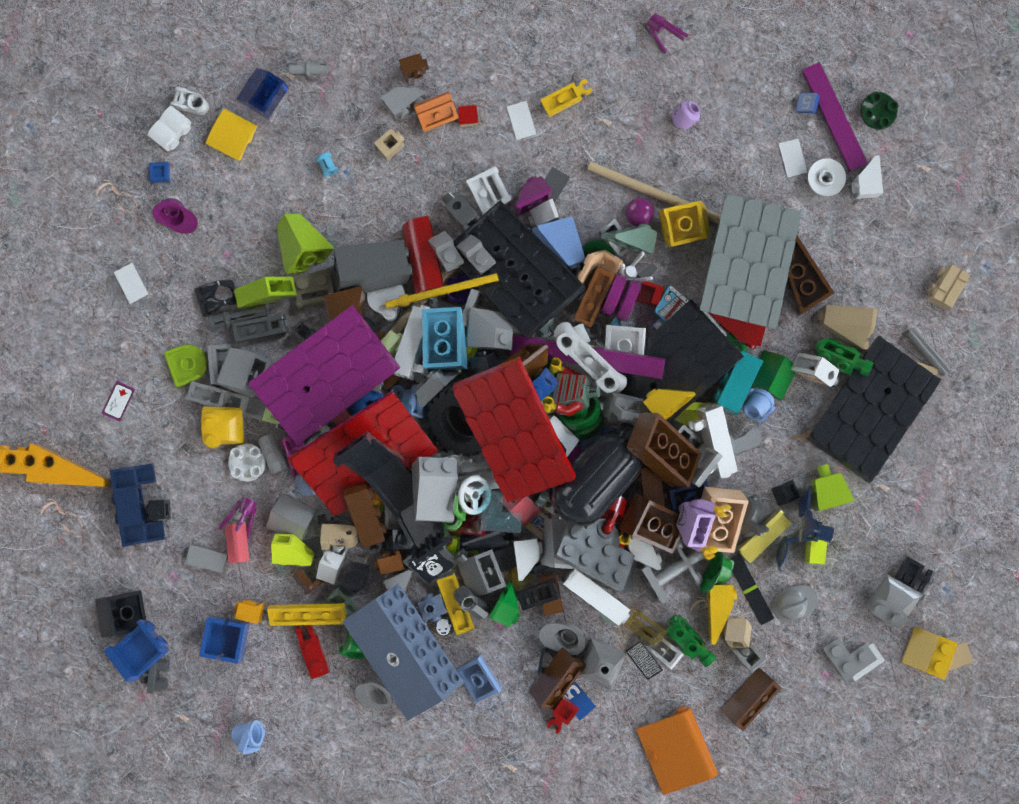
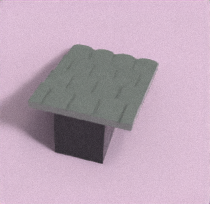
[699,193,801,329]

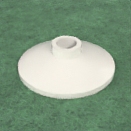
[808,159,846,196]

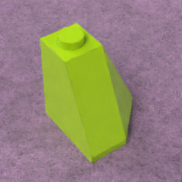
[276,213,334,274]

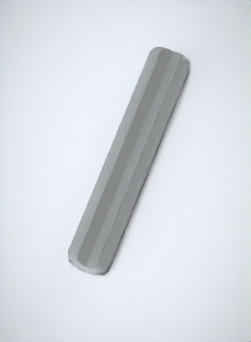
[906,327,951,376]

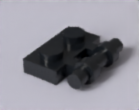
[894,556,935,606]

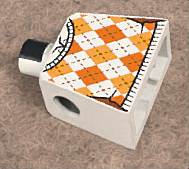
[790,353,839,387]

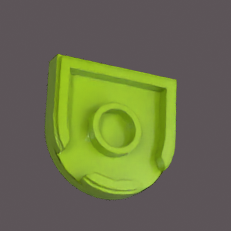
[164,344,208,388]

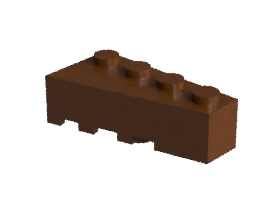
[787,236,835,315]

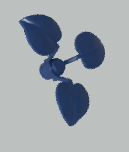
[776,485,834,571]

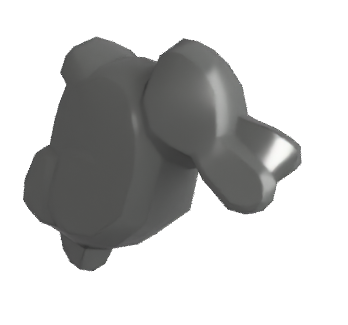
[740,494,769,537]

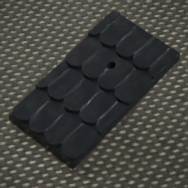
[453,200,586,340]
[618,299,744,423]
[807,336,941,483]

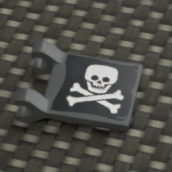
[403,547,468,586]

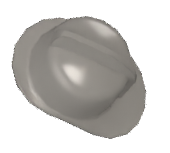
[772,585,818,621]
[539,623,585,655]
[355,677,393,709]

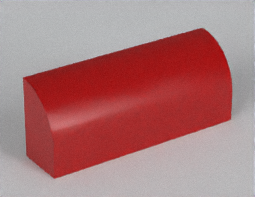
[402,215,444,294]

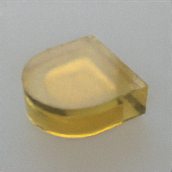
[508,567,532,590]

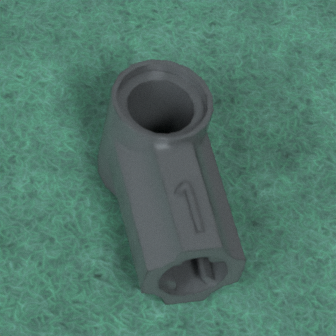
[453,586,490,620]

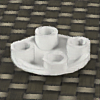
[228,443,266,482]

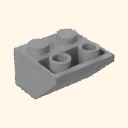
[216,347,271,398]
[458,549,506,596]

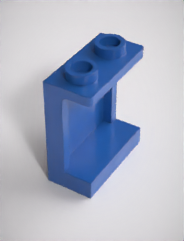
[103,619,169,682]

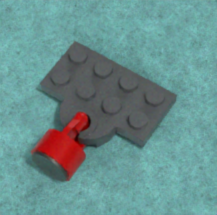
[553,496,635,592]

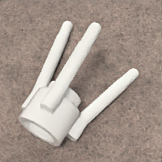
[618,251,653,283]

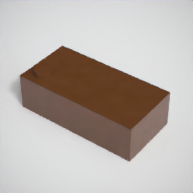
[626,413,702,488]

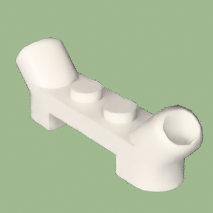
[554,322,627,393]

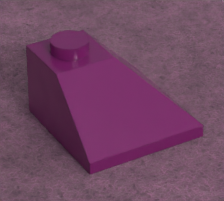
[516,176,552,217]

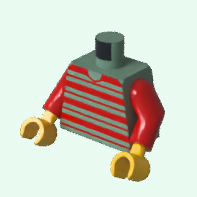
[542,357,600,416]

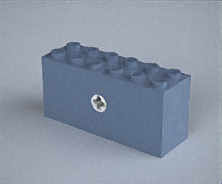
[342,583,464,721]

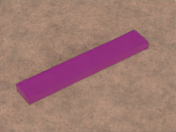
[801,62,868,172]

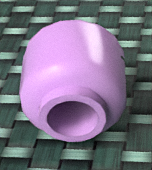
[672,101,700,129]

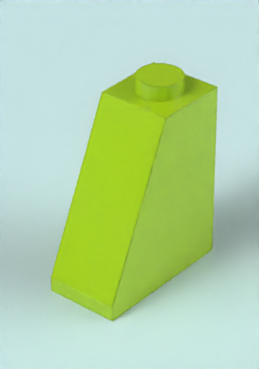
[234,277,297,308]

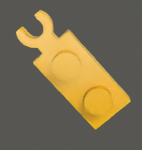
[540,79,592,118]

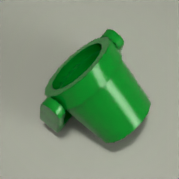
[339,631,366,659]

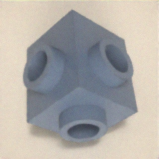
[417,593,448,623]

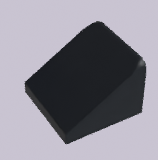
[772,479,800,506]

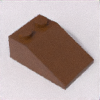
[618,493,681,554]

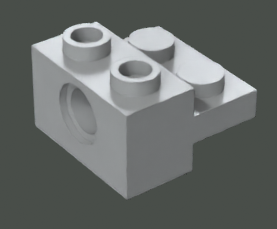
[602,392,649,426]

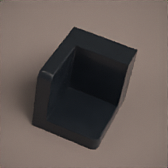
[494,545,517,574]

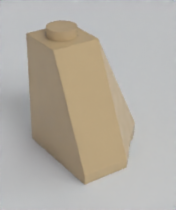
[818,305,878,351]

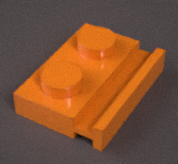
[413,91,459,132]

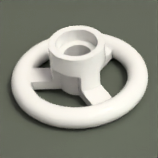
[458,475,491,515]

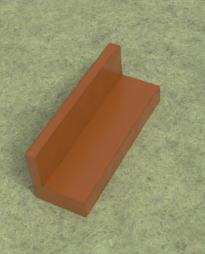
[574,264,615,327]

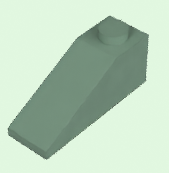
[601,224,657,254]

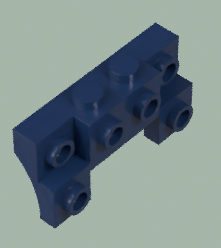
[110,463,166,547]

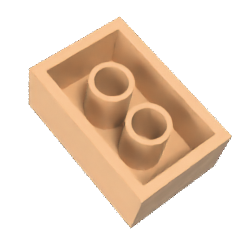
[701,487,749,553]

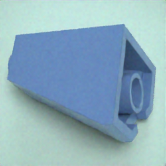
[532,216,585,270]

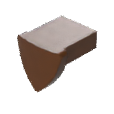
[292,568,325,595]

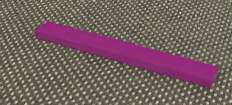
[509,334,665,379]

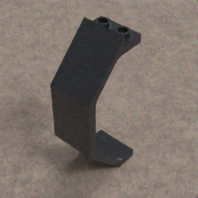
[333,432,453,565]

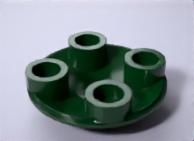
[860,91,899,130]

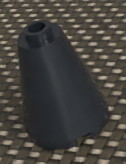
[458,509,514,551]

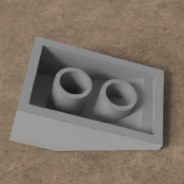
[412,457,458,523]

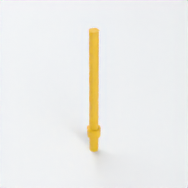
[385,273,499,309]

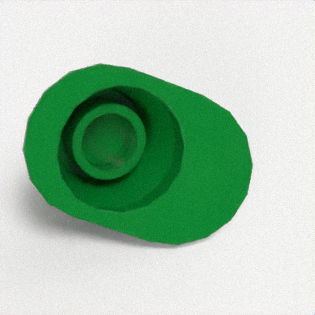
[700,551,734,593]

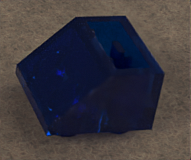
[236,68,289,120]

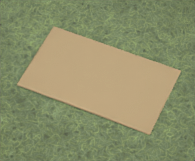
[948,642,974,671]

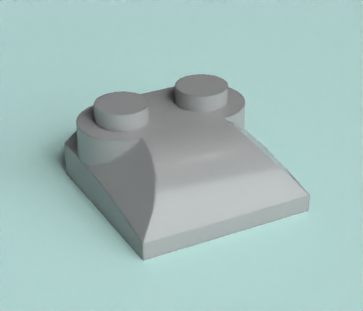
[415,369,462,408]
[866,575,922,627]

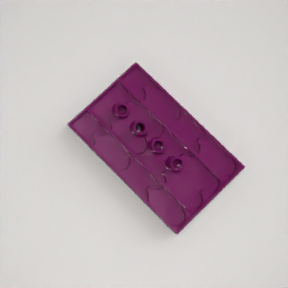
[248,305,401,445]

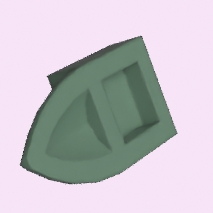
[325,585,358,617]

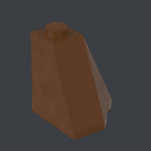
[324,286,365,321]

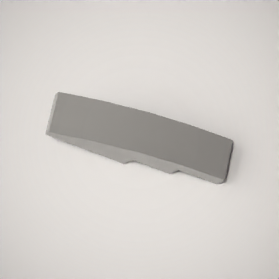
[186,381,266,421]

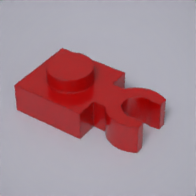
[547,697,579,734]

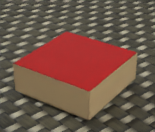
[458,105,478,127]

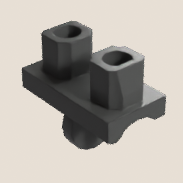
[141,658,170,693]

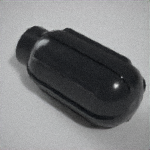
[549,422,642,526]

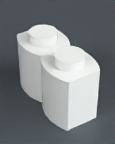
[147,105,192,151]

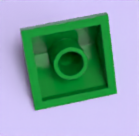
[752,350,795,401]

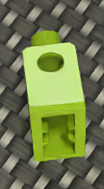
[811,464,855,511]

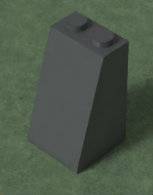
[333,240,412,293]

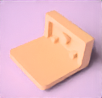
[576,250,623,286]

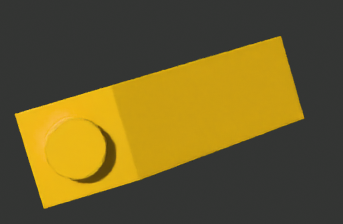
[707,584,737,645]

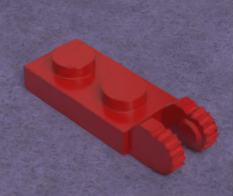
[295,625,330,680]

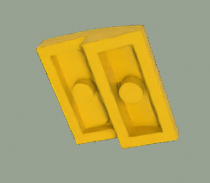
[205,108,258,161]

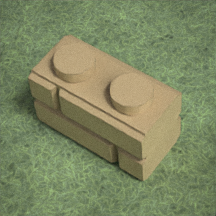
[927,264,970,310]

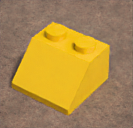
[643,389,696,420]
[901,626,958,680]

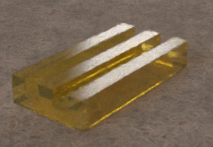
[624,608,667,648]

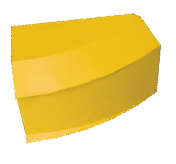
[659,200,710,247]

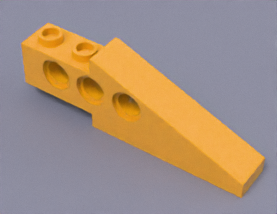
[0,443,110,487]

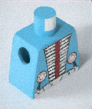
[652,285,689,331]

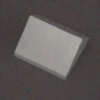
[266,493,318,541]

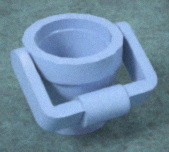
[402,385,430,419]
[742,388,775,422]
[231,721,266,755]

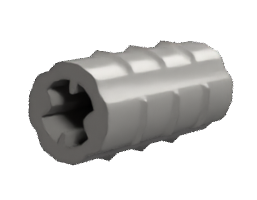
[258,433,288,475]

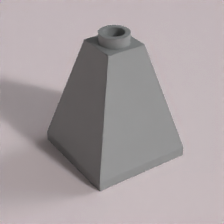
[579,638,627,689]

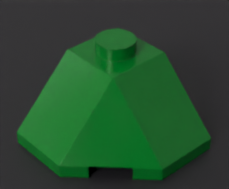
[489,580,520,627]

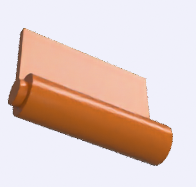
[636,705,718,795]

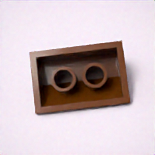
[499,343,548,377]

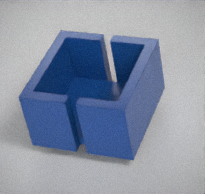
[199,615,250,664]

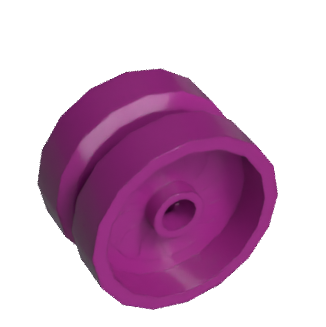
[601,273,642,322]

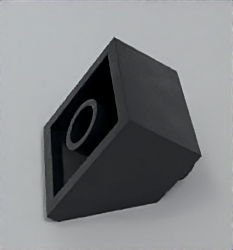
[95,590,147,638]

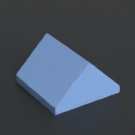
[456,654,501,703]

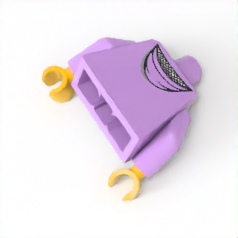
[677,499,731,560]

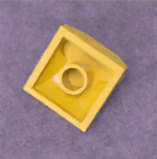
[201,406,245,448]

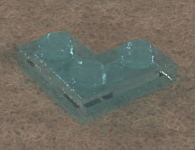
[481,491,522,533]

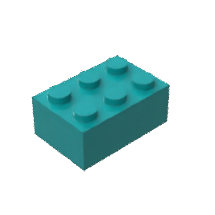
[711,351,763,416]

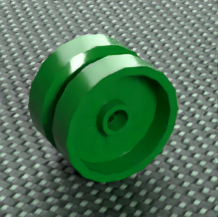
[558,398,604,440]

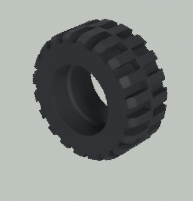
[428,379,482,457]

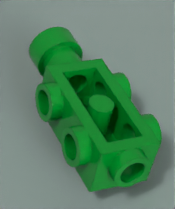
[814,337,874,376]
[666,614,716,667]

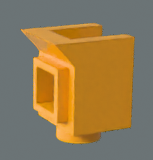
[234,599,267,624]

